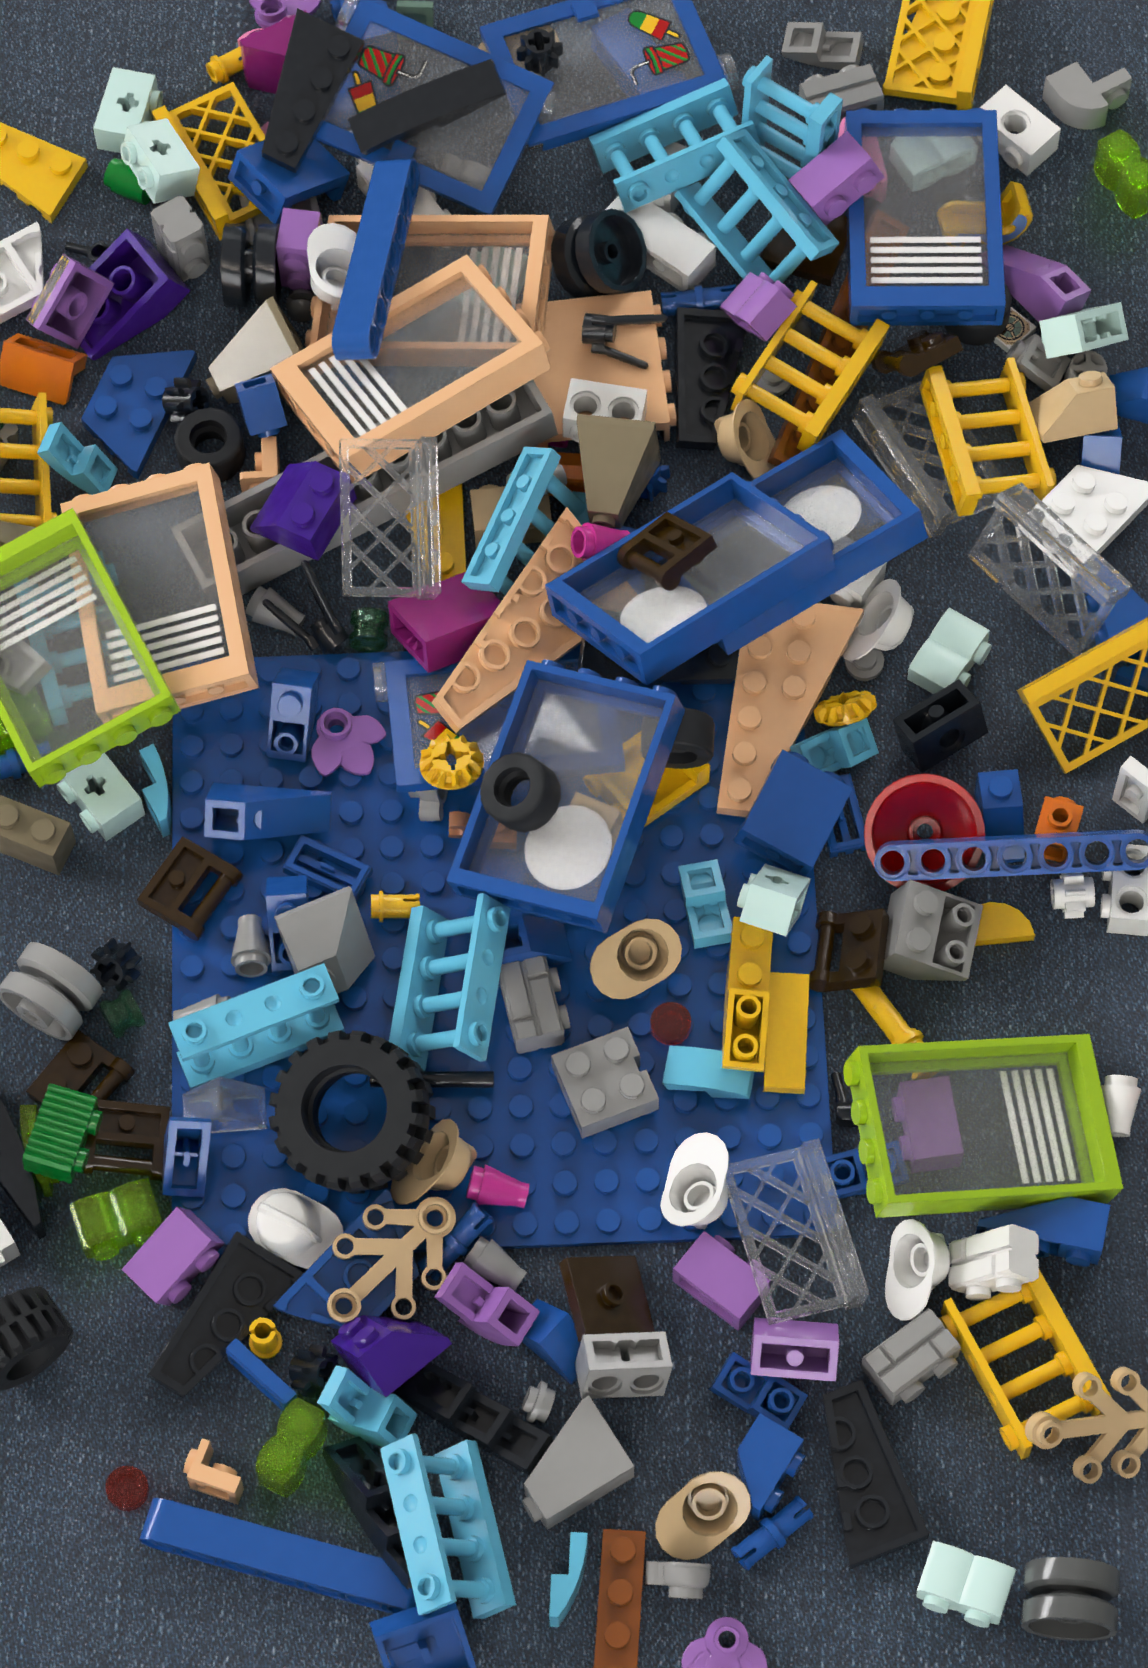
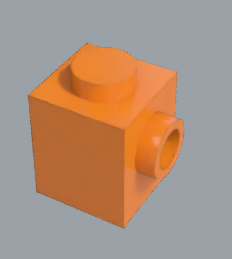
[1034,796,1084,863]

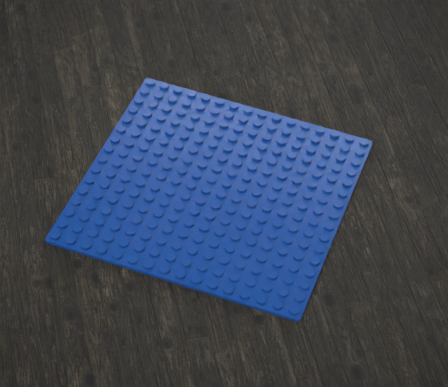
[172,649,837,1259]

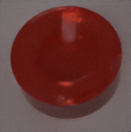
[650,1002,691,1045]
[105,1466,149,1511]

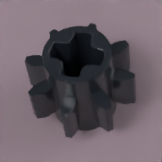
[516,27,563,76]
[162,377,210,422]
[90,938,142,992]
[288,1344,339,1399]

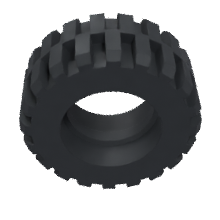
[269,1030,436,1194]

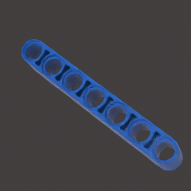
[332,158,419,361]
[874,829,1148,881]
[139,1498,416,1614]

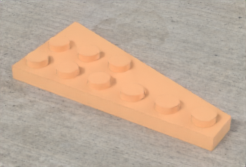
[432,507,638,734]
[717,603,864,817]

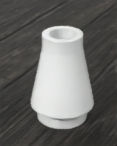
[1101,1075,1141,1137]

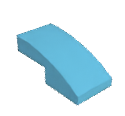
[37,422,118,495]
[790,718,879,772]
[139,744,172,838]
[678,859,732,949]
[662,1045,755,1099]
[549,1532,588,1627]

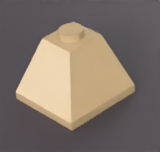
[1029,371,1118,443]

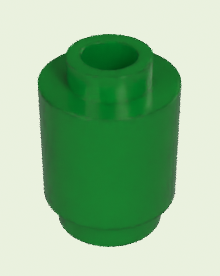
[104,158,151,205]

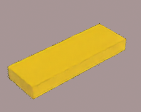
[763,972,810,1094]

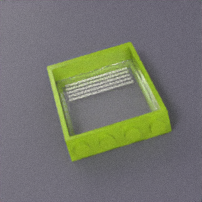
[0,508,181,788]
[843,1034,1123,1218]

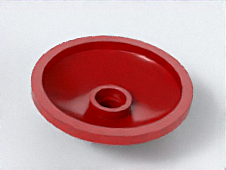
[864,773,985,891]

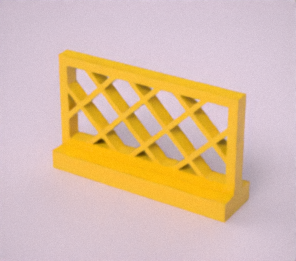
[883,0,994,110]
[151,82,265,241]
[1016,617,1148,774]

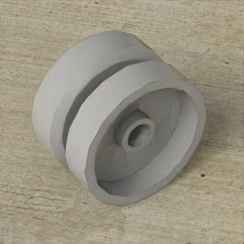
[0,942,103,1041]

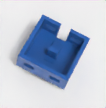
[369,1602,477,1668]

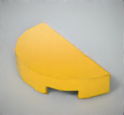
[975,902,1035,946]

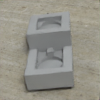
[781,22,864,70]

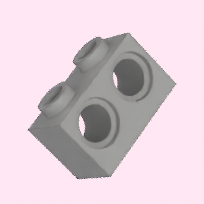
[575,1331,673,1399]

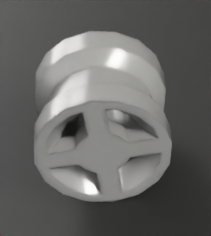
[1064,350,1108,380]

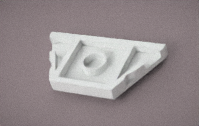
[0,222,44,324]
[1032,465,1148,578]

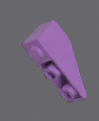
[978,244,1091,322]

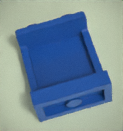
[228,139,350,224]
[732,749,853,876]

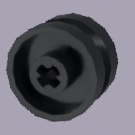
[551,209,647,298]
[220,223,282,307]

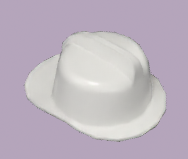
[307,223,357,310]
[843,579,914,661]
[660,1132,729,1229]
[248,1188,343,1269]
[885,1219,951,1321]

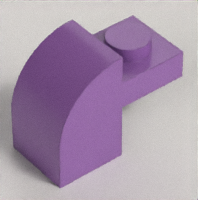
[434,1263,540,1346]

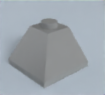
[274,886,375,994]

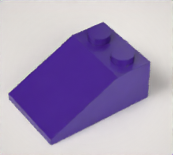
[80,228,191,361]

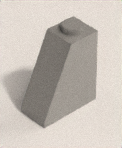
[522,1396,634,1530]

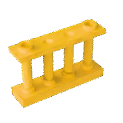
[731,280,890,451]
[919,357,1057,516]
[0,392,57,527]
[939,1269,1112,1460]

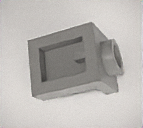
[1006,333,1071,392]

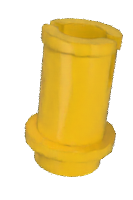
[206,46,244,84]
[371,891,420,922]
[249,1318,283,1359]

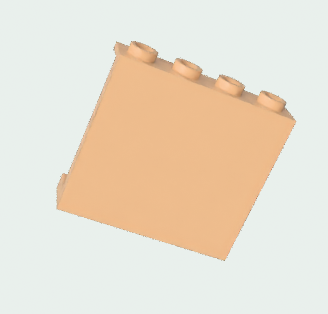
[515,290,677,448]

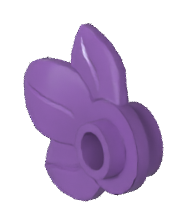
[249,0,321,29]
[311,708,387,777]
[682,1617,768,1668]

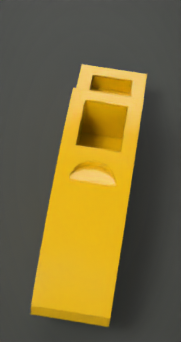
[722,916,773,1073]

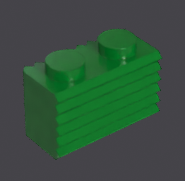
[22,1083,103,1184]

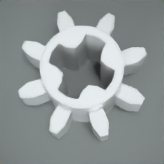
[1050,873,1095,919]

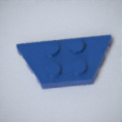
[81,350,197,479]
[273,1189,419,1330]

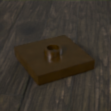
[761,215,847,287]
[559,1255,655,1342]

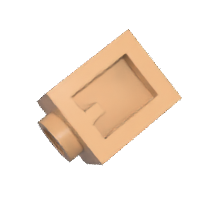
[239,436,280,493]
[183,1438,244,1505]

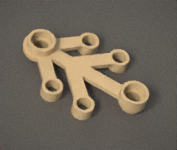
[327,1197,456,1323]
[1025,1367,1148,1484]

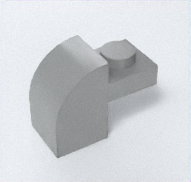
[1042,62,1132,130]

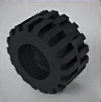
[0,1286,74,1391]

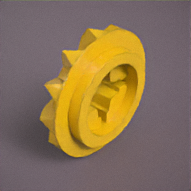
[813,690,877,727]
[419,734,484,790]

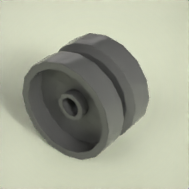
[1021,1557,1120,1641]

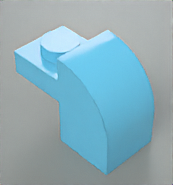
[317,1365,418,1447]

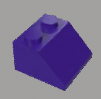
[250,461,357,561]
[330,1315,452,1397]

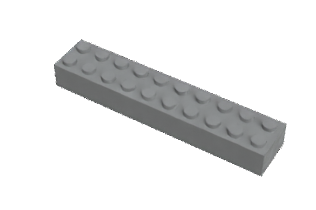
[171,379,558,608]

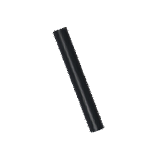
[370,1071,494,1088]

